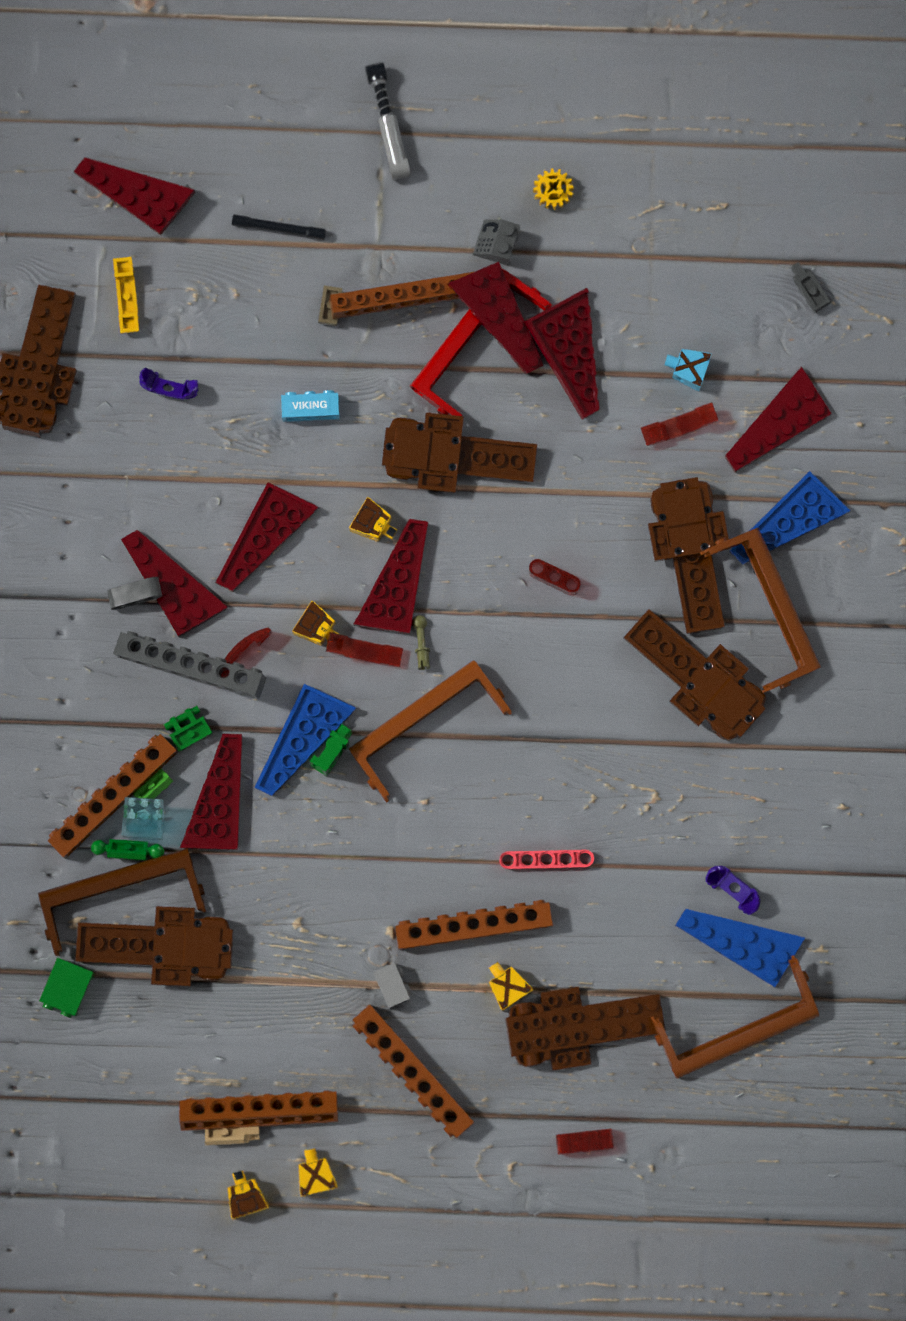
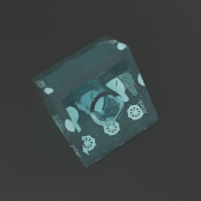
[122,797,164,840]

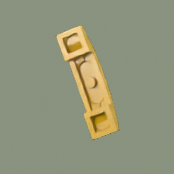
[113,257,139,334]

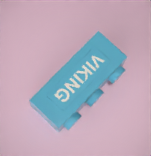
[281,390,340,422]

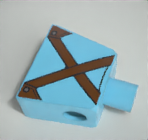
[664,349,712,391]

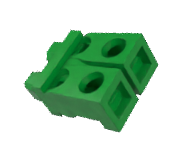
[310,724,352,777]

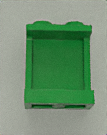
[39,958,95,1018]

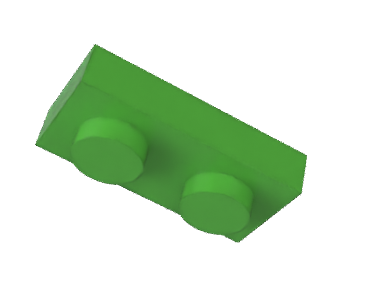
[133,768,173,807]

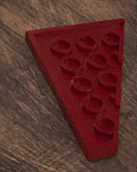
[524,288,600,420]

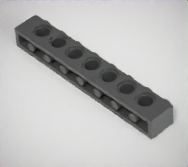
[113,631,267,699]

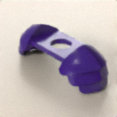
[139,368,198,400]
[705,866,761,915]

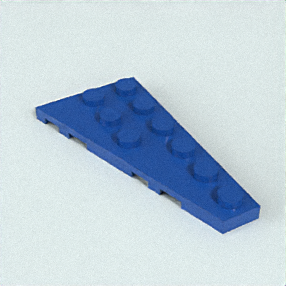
[729,471,850,565]
[254,684,356,796]
[675,909,805,988]

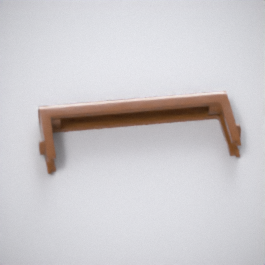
[700,527,821,693]
[348,660,512,803]
[651,955,820,1079]

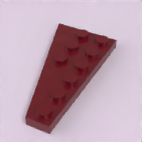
[73,157,195,235]
[447,262,544,374]
[725,366,832,473]
[215,482,319,592]
[353,519,428,634]
[121,530,228,637]
[180,734,242,850]

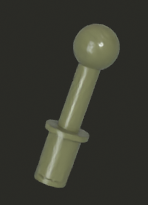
[412,615,430,670]

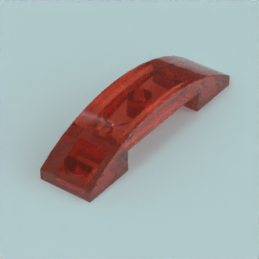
[641,402,719,446]
[222,627,272,678]
[326,632,403,667]

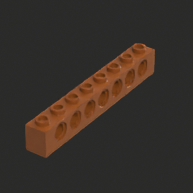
[329,272,473,319]
[47,734,178,859]
[395,900,553,950]
[352,1004,474,1138]
[179,1090,338,1131]

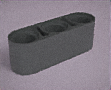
[107,577,163,610]

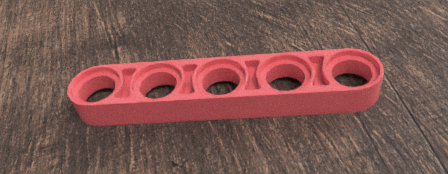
[499,850,594,870]

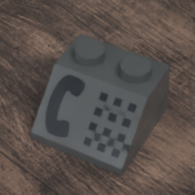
[473,219,520,266]

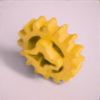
[533,168,574,210]

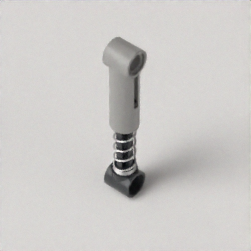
[365,62,411,180]

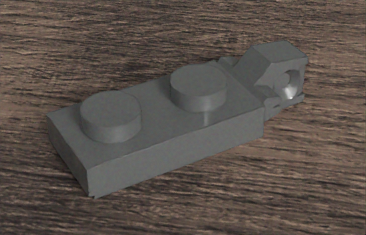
[791,262,831,313]

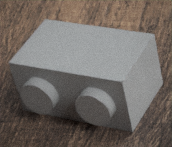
[373,963,412,1009]

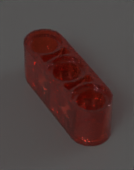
[529,559,581,596]
[555,1129,614,1154]

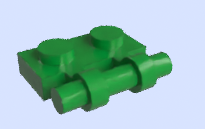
[163,705,213,752]

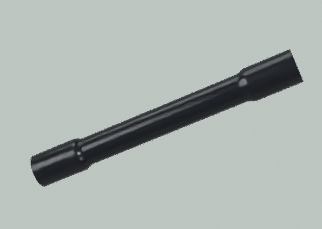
[232,214,326,240]

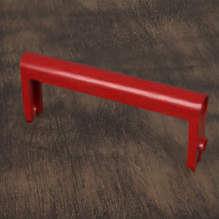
[410,269,552,416]

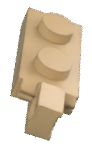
[205,1127,260,1145]

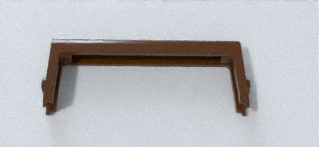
[38,848,206,956]

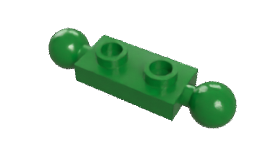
[91,839,164,860]

